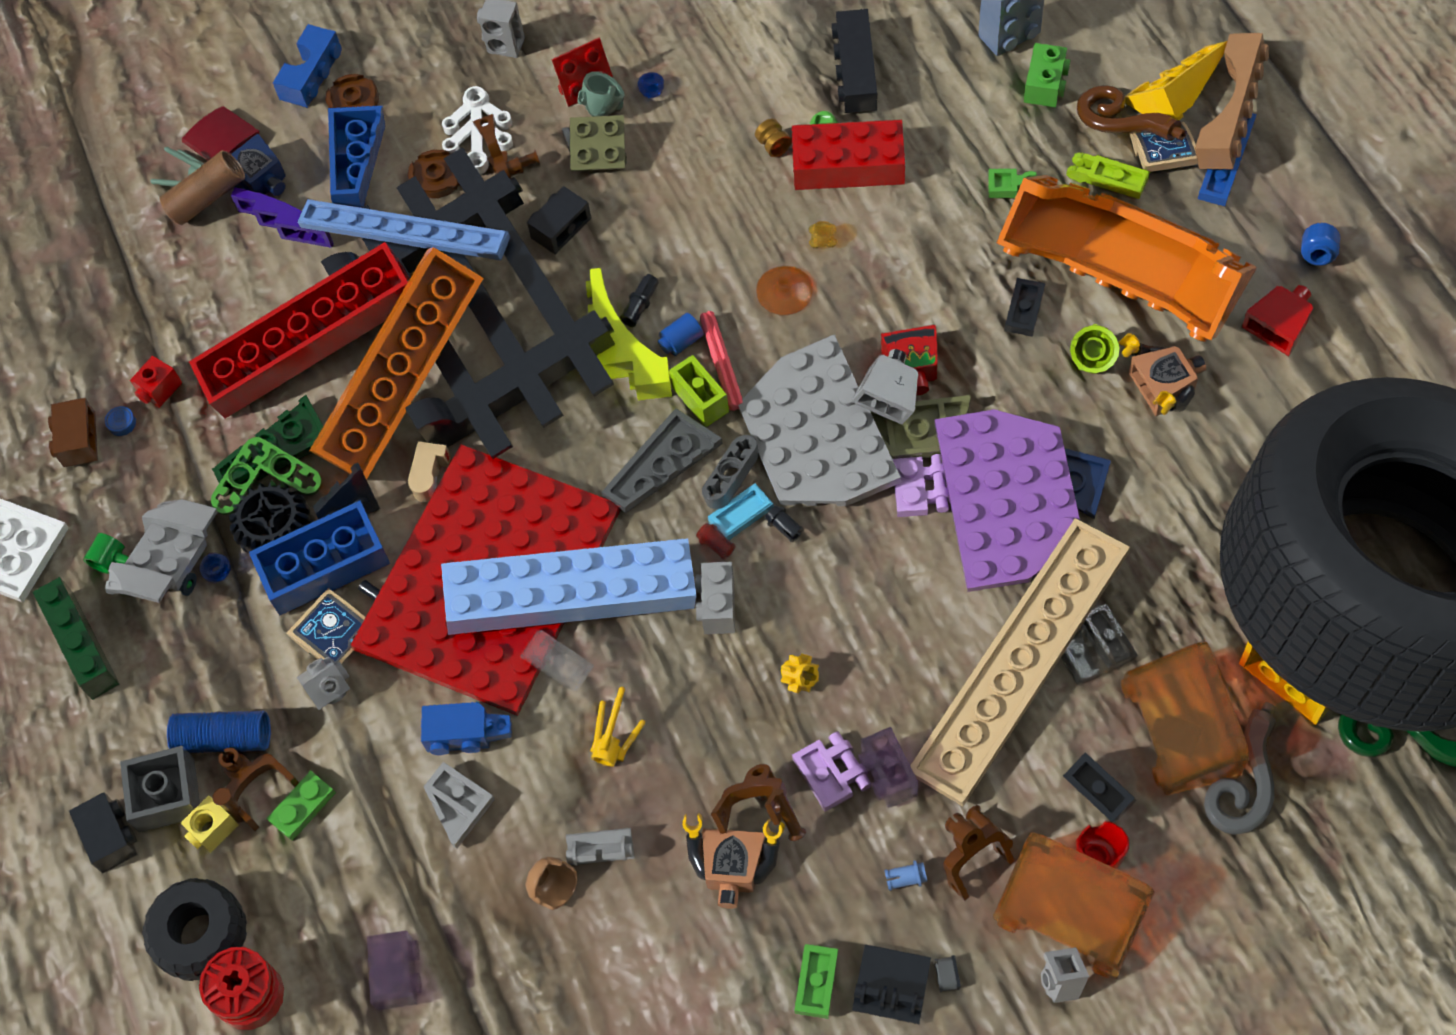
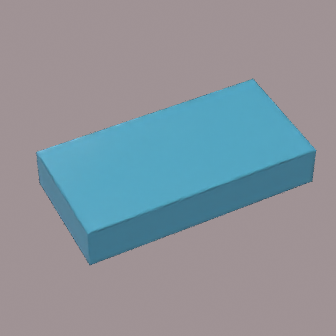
[708,483,774,542]

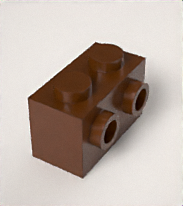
[48,398,98,467]

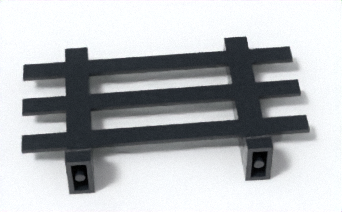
[321,147,615,459]

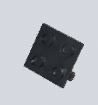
[852,944,931,1025]

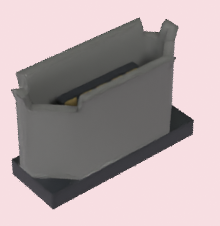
[934,955,961,993]

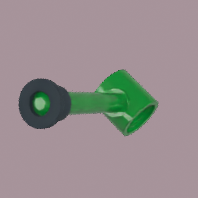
[83,533,197,596]

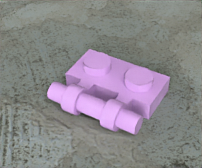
[892,454,949,517]
[792,731,872,812]

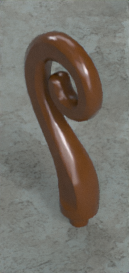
[1077,85,1187,141]

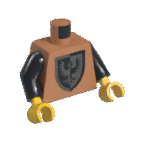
[1118,333,1206,416]
[682,813,785,909]

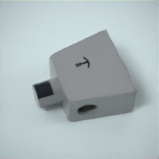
[852,349,918,424]

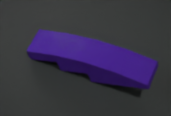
[231,187,334,248]

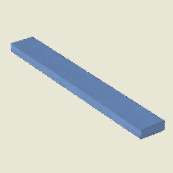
[297,199,510,261]

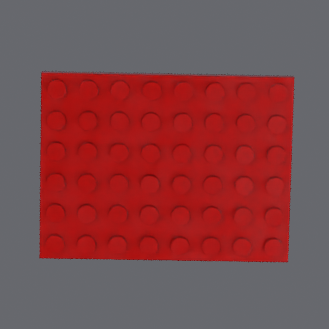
[350,444,621,716]

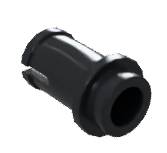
[765,505,804,543]

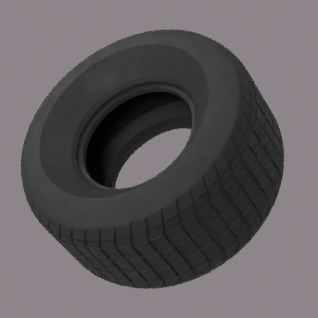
[1219,377,1456,731]

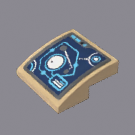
[1129,122,1198,172]
[286,588,365,665]

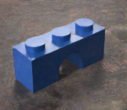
[273,24,342,108]

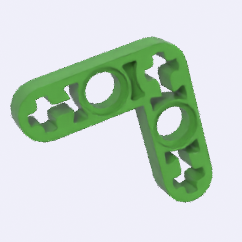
[211,437,322,515]

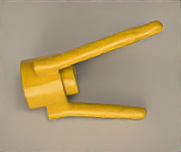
[590,686,645,767]

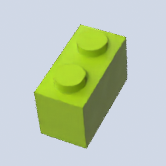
[669,355,729,427]

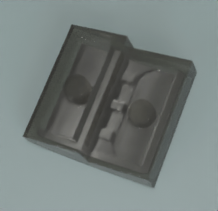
[1061,604,1138,685]

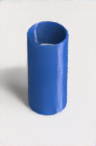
[167,710,271,753]

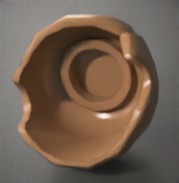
[525,856,578,910]

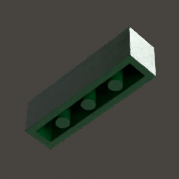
[33,577,120,700]

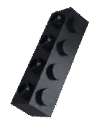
[831,9,877,113]

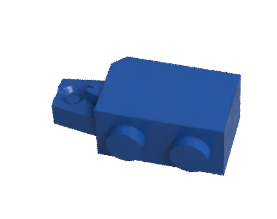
[421,702,512,755]

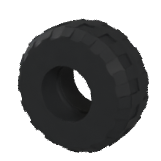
[142,878,247,981]

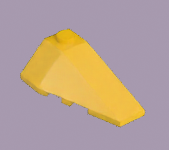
[1125,41,1227,120]

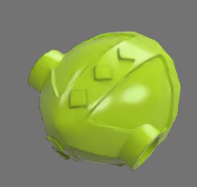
[1070,324,1120,374]

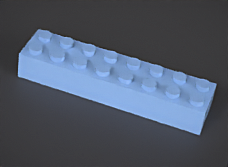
[441,538,696,635]

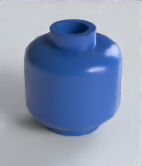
[1301,223,1341,266]

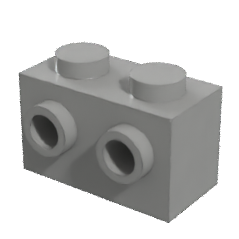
[696,562,735,634]

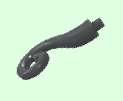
[1204,702,1277,835]

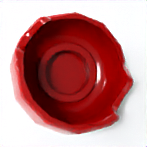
[1075,821,1130,873]

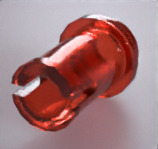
[696,523,736,560]

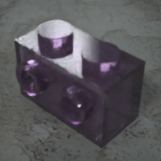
[858,727,919,809]
[367,930,422,1010]

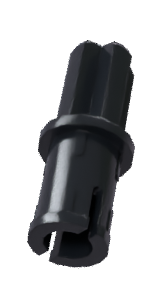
[619,274,659,327]

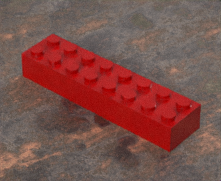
[189,242,410,419]

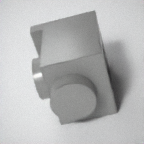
[1041,947,1089,1003]

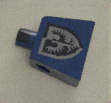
[231,134,286,196]

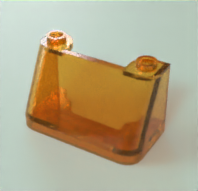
[1121,641,1249,796]
[993,833,1155,978]

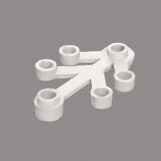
[442,86,513,175]

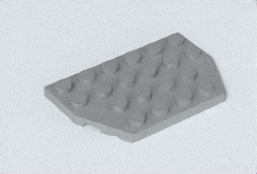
[738,334,902,506]

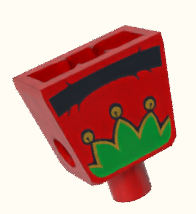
[881,325,938,396]

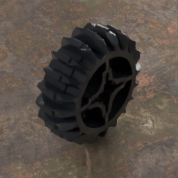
[229,480,311,553]

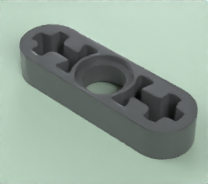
[702,435,759,509]

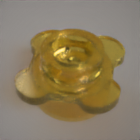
[809,221,837,249]

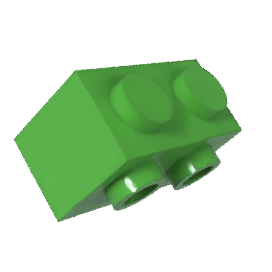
[1024,43,1071,107]

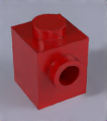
[130,355,182,408]

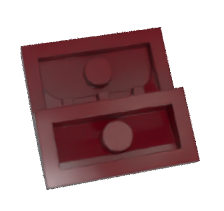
[182,106,260,160]

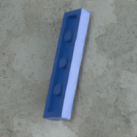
[1198,113,1257,207]

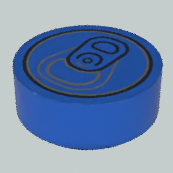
[105,406,136,436]

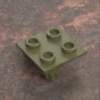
[570,115,627,171]

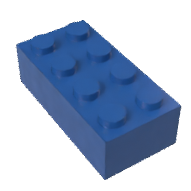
[249,501,391,616]

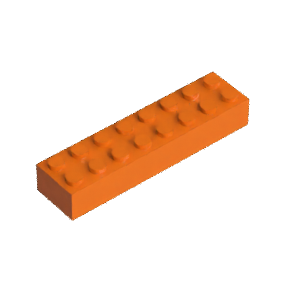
[309,247,484,480]

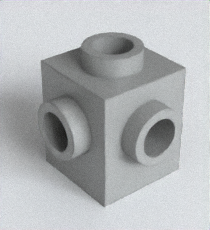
[297,657,350,710]

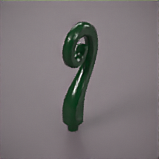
[1338,714,1456,767]

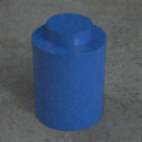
[658,313,703,356]

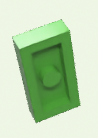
[266,771,336,841]
[794,944,838,1019]

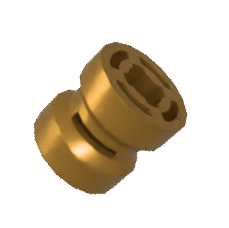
[755,118,792,157]

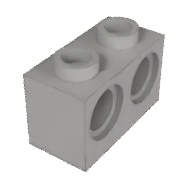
[477,0,525,58]

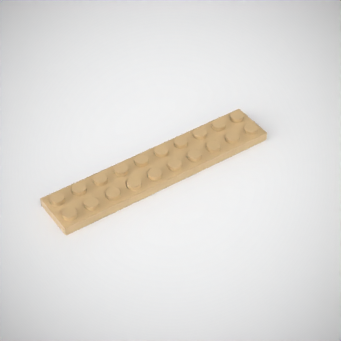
[908,518,1130,806]

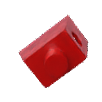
[1242,285,1314,357]

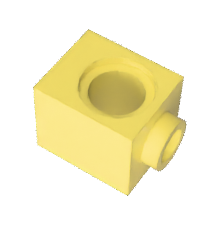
[181,795,239,853]

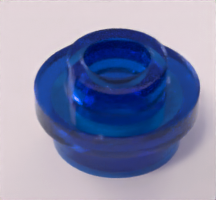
[638,72,664,98]
[200,553,231,583]

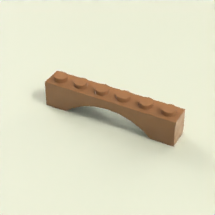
[1195,33,1269,169]

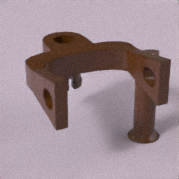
[472,114,540,179]
[212,748,299,831]
[711,764,806,841]
[943,805,1015,901]

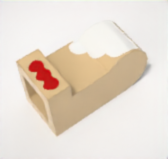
[408,441,451,502]

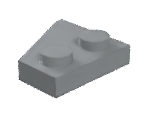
[424,762,495,849]

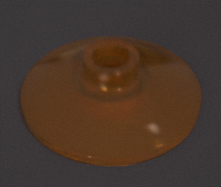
[756,266,813,315]

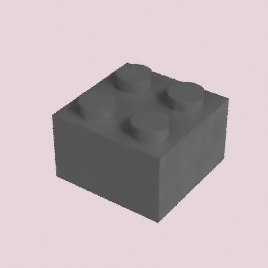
[120,746,200,833]

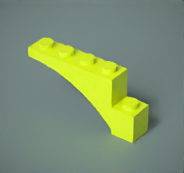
[586,268,672,401]

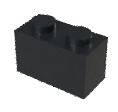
[527,186,592,255]
[1063,752,1137,824]
[69,792,138,873]

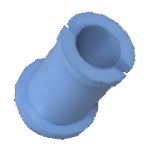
[884,860,928,891]

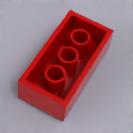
[792,120,905,190]

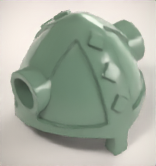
[578,72,625,117]

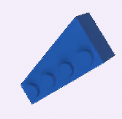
[328,106,385,208]

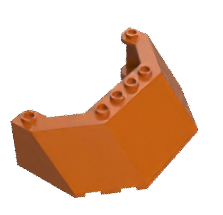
[996,175,1257,342]

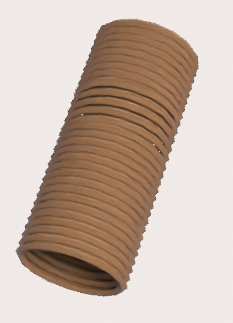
[160,150,245,225]

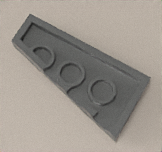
[601,408,723,513]

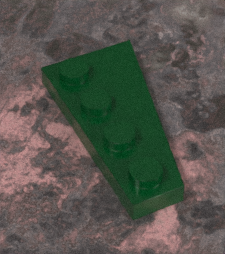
[212,395,323,496]

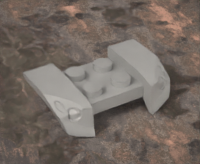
[105,499,217,603]

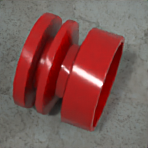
[199,947,284,1030]

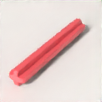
[700,311,743,411]

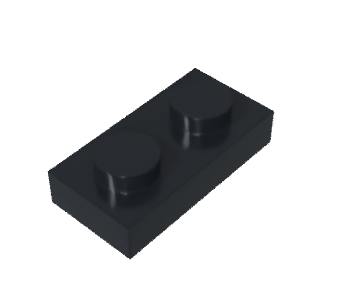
[1004,278,1045,337]

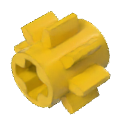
[780,654,819,693]

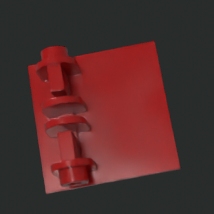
[551,37,614,107]

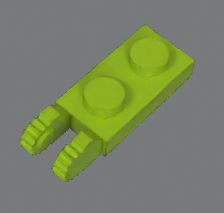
[1066,152,1150,199]

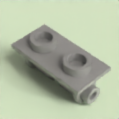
[566,828,634,866]

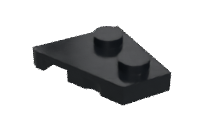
[313,463,380,519]

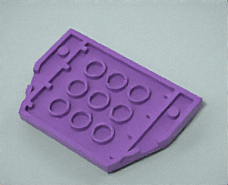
[935,410,1080,592]

